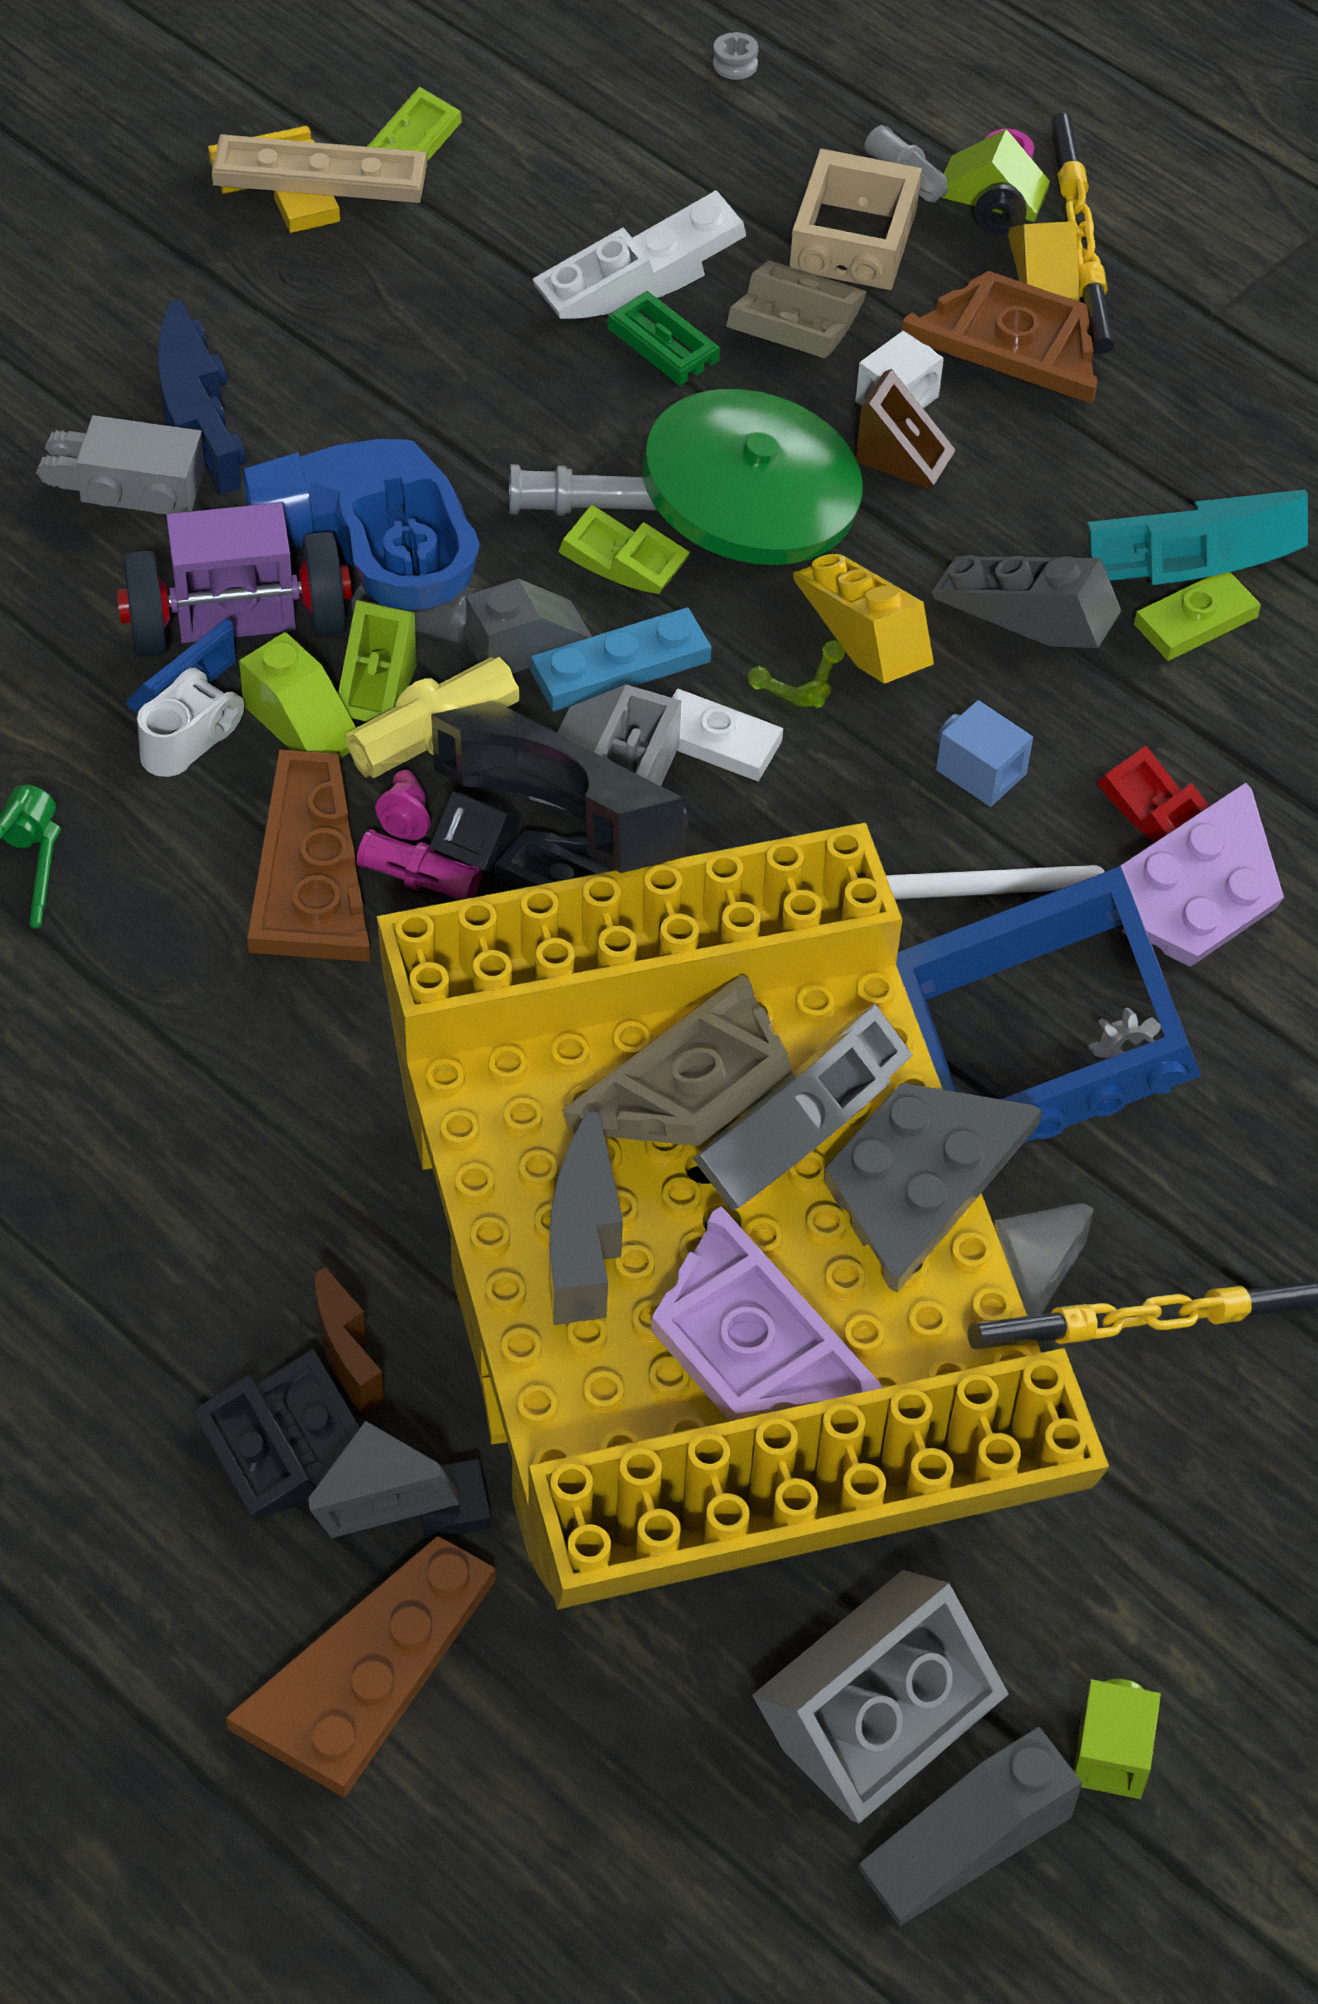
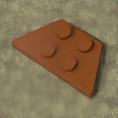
[901,271,1097,404]

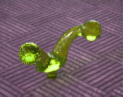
[748,641,845,708]

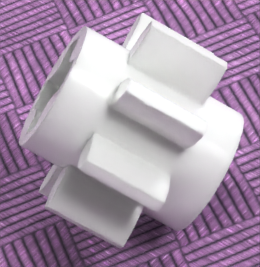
[1088,1008,1161,1059]

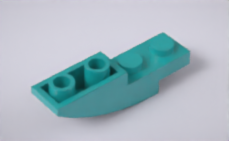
[1087,490,1308,585]

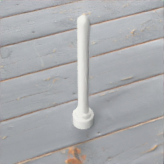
[886,865,1105,899]

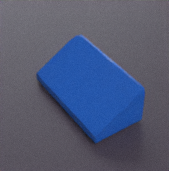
[126,618,236,714]

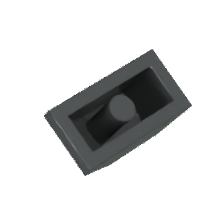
[466,578,592,674]

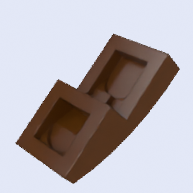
[314,1267,384,1419]

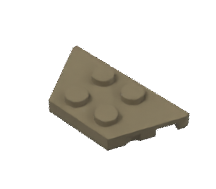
[562,975,792,1146]

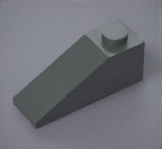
[858,1727,1082,1927]

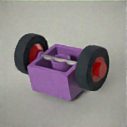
[117,502,352,657]

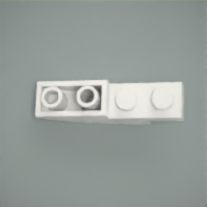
[533,190,746,319]

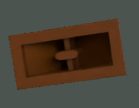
[856,369,956,488]

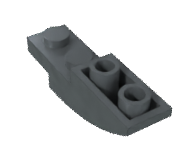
[693,1004,913,1211]

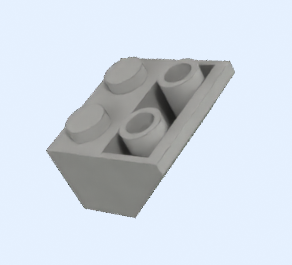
[529,685,682,810]

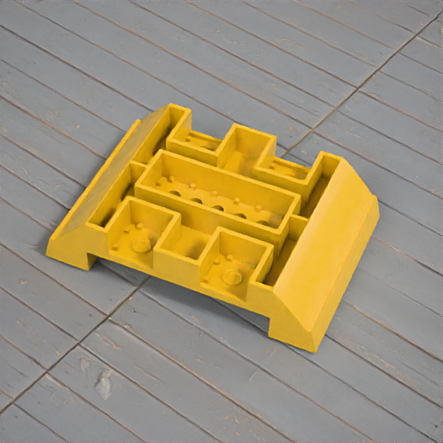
[377,823,1109,1610]

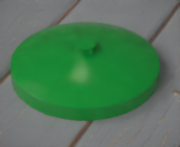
[642,389,863,565]

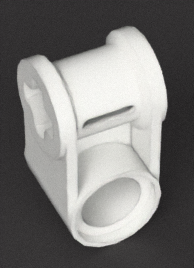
[137,668,244,777]

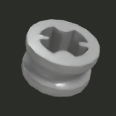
[713,32,758,80]

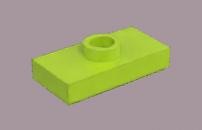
[367,87,462,161]
[1134,572,1261,661]

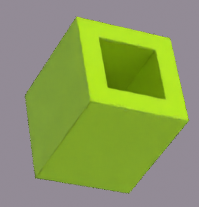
[1073,1679,1161,1799]

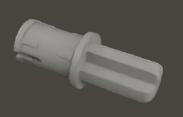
[865,125,949,202]

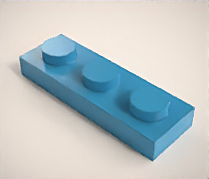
[531,607,711,711]

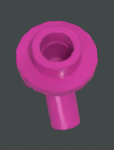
[375,770,431,841]

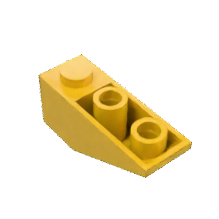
[793,554,934,684]

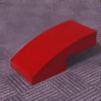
[1096,746,1210,843]

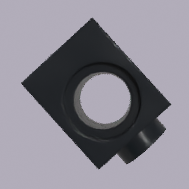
[430,791,522,872]

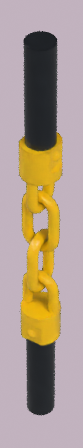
[1052,113,1114,354]
[967,1281,1318,1350]

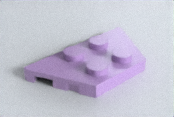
[1119,783,1284,967]
[651,1206,884,1421]

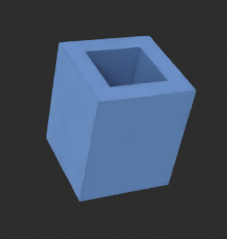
[936,700,1033,807]

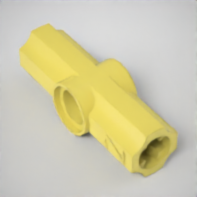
[345,657,519,778]

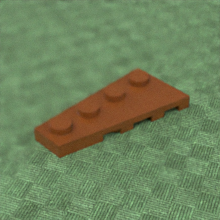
[247,750,370,962]
[226,1536,496,1798]

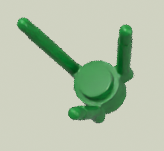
[0,785,61,929]

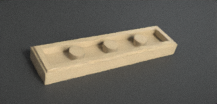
[212,135,427,203]

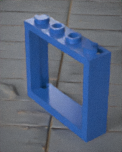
[896,866,1201,1143]

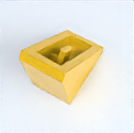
[1008,221,1079,302]

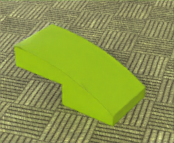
[558,505,690,594]

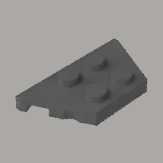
[824,1083,1042,1293]

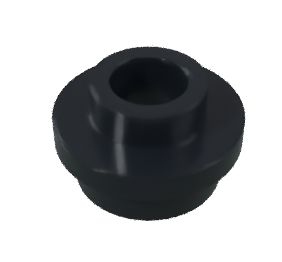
[974,182,1027,234]

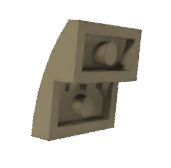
[726,260,866,359]

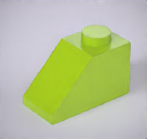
[239,632,356,759]

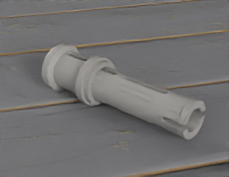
[509,464,658,516]

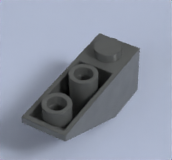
[931,555,1121,648]

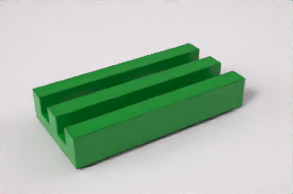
[608,291,720,386]

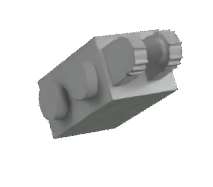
[36,415,205,514]

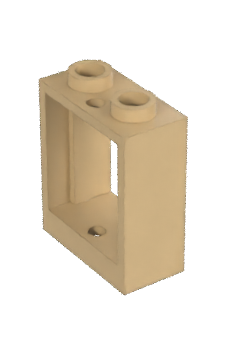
[790,149,922,290]

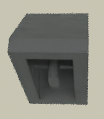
[308,1421,460,1538]

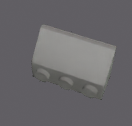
[752,1570,1008,1823]

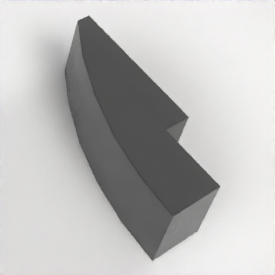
[549,1111,623,1325]

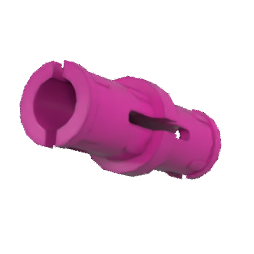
[356,829,482,900]

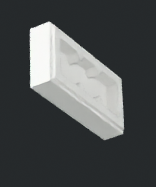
[672,689,783,782]

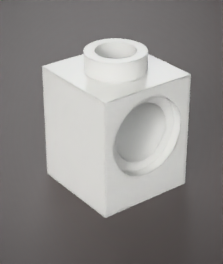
[856,331,944,408]

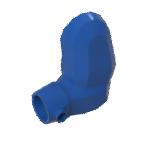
[243,439,480,612]

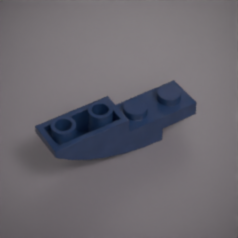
[158,299,246,495]

